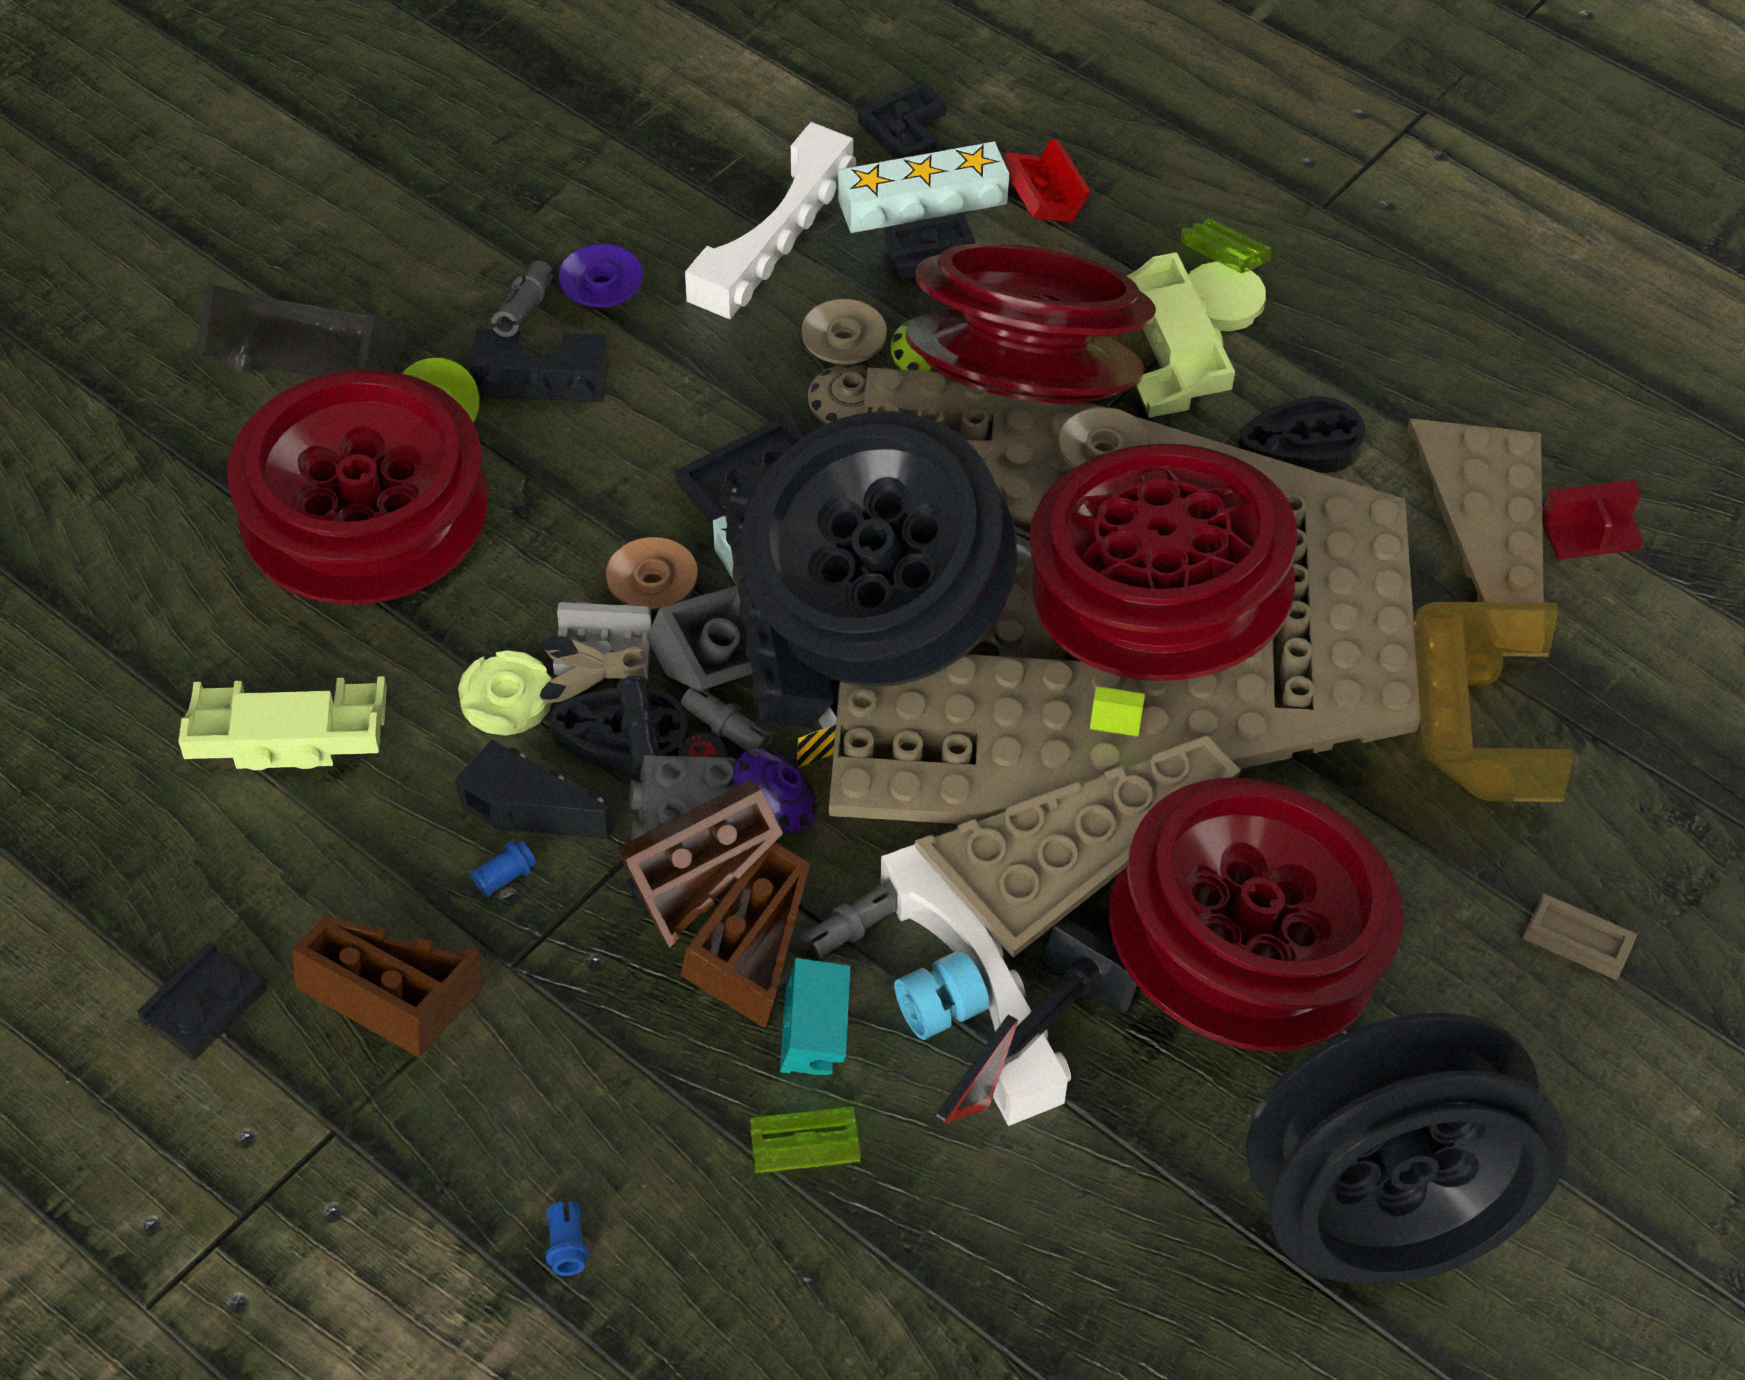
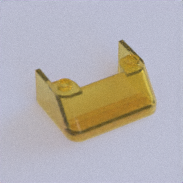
[1414,602,1574,802]

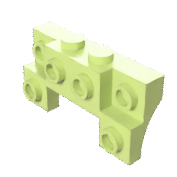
[1127,252,1235,418]
[179,676,387,770]

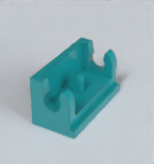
[780,958,850,1075]

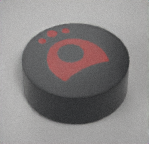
[678,733,726,758]

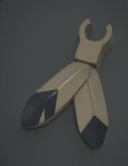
[540,636,646,703]

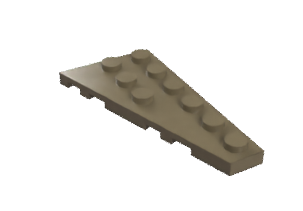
[1407,418,1544,649]
[915,735,1241,958]

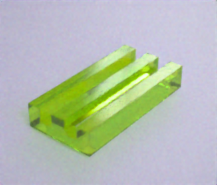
[1181,218,1272,273]
[749,1106,860,1174]

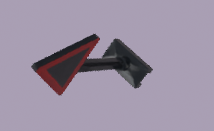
[935,917,1138,1124]

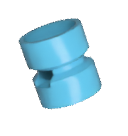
[894,950,989,1040]

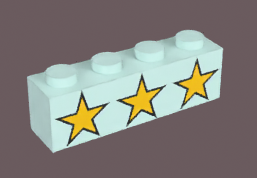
[838,142,1009,233]

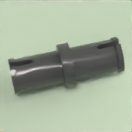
[681,687,774,751]
[799,884,897,961]

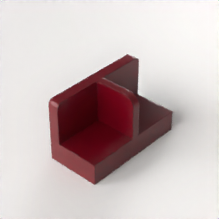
[1542,480,1643,560]

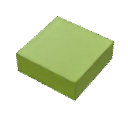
[1090,686,1145,737]

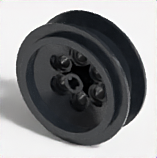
[740,411,1018,687]
[1246,1013,1568,1284]

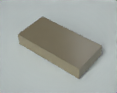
[1523,893,1638,980]

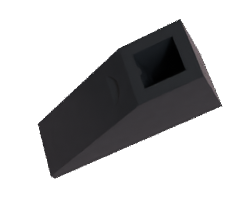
[455,740,612,839]

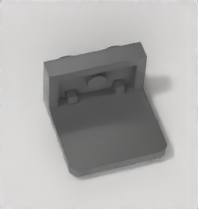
[629,755,737,840]

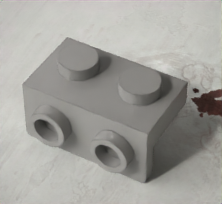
[553,602,653,680]

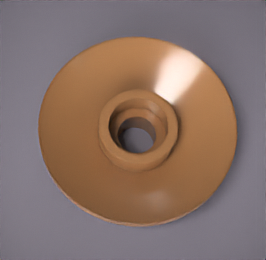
[606,537,698,612]

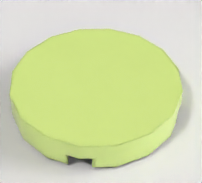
[1188,261,1266,331]
[458,650,552,736]

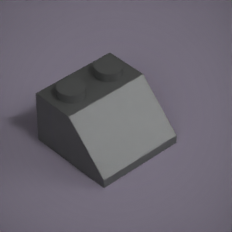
[647,585,753,691]

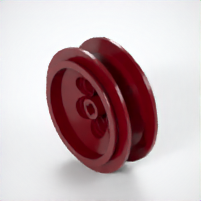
[906,243,1156,404]
[227,369,488,605]
[1030,444,1297,681]
[1109,778,1403,1051]

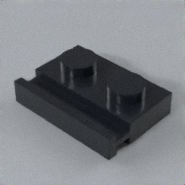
[884,213,975,281]
[137,941,267,1061]

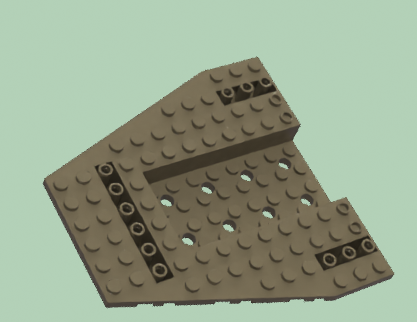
[829,368,1421,824]

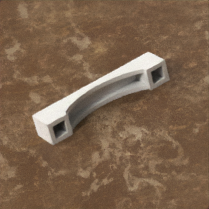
[685,122,856,319]
[881,844,1071,1126]

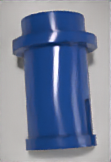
[470,840,537,898]
[546,1201,589,1276]

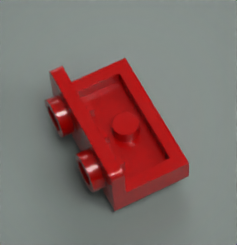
[1003,139,1090,223]

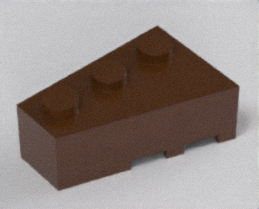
[617,780,783,948]
[680,842,810,1029]
[292,916,481,1057]

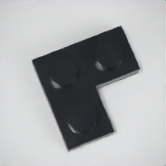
[858,81,946,159]

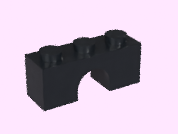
[470,329,609,402]

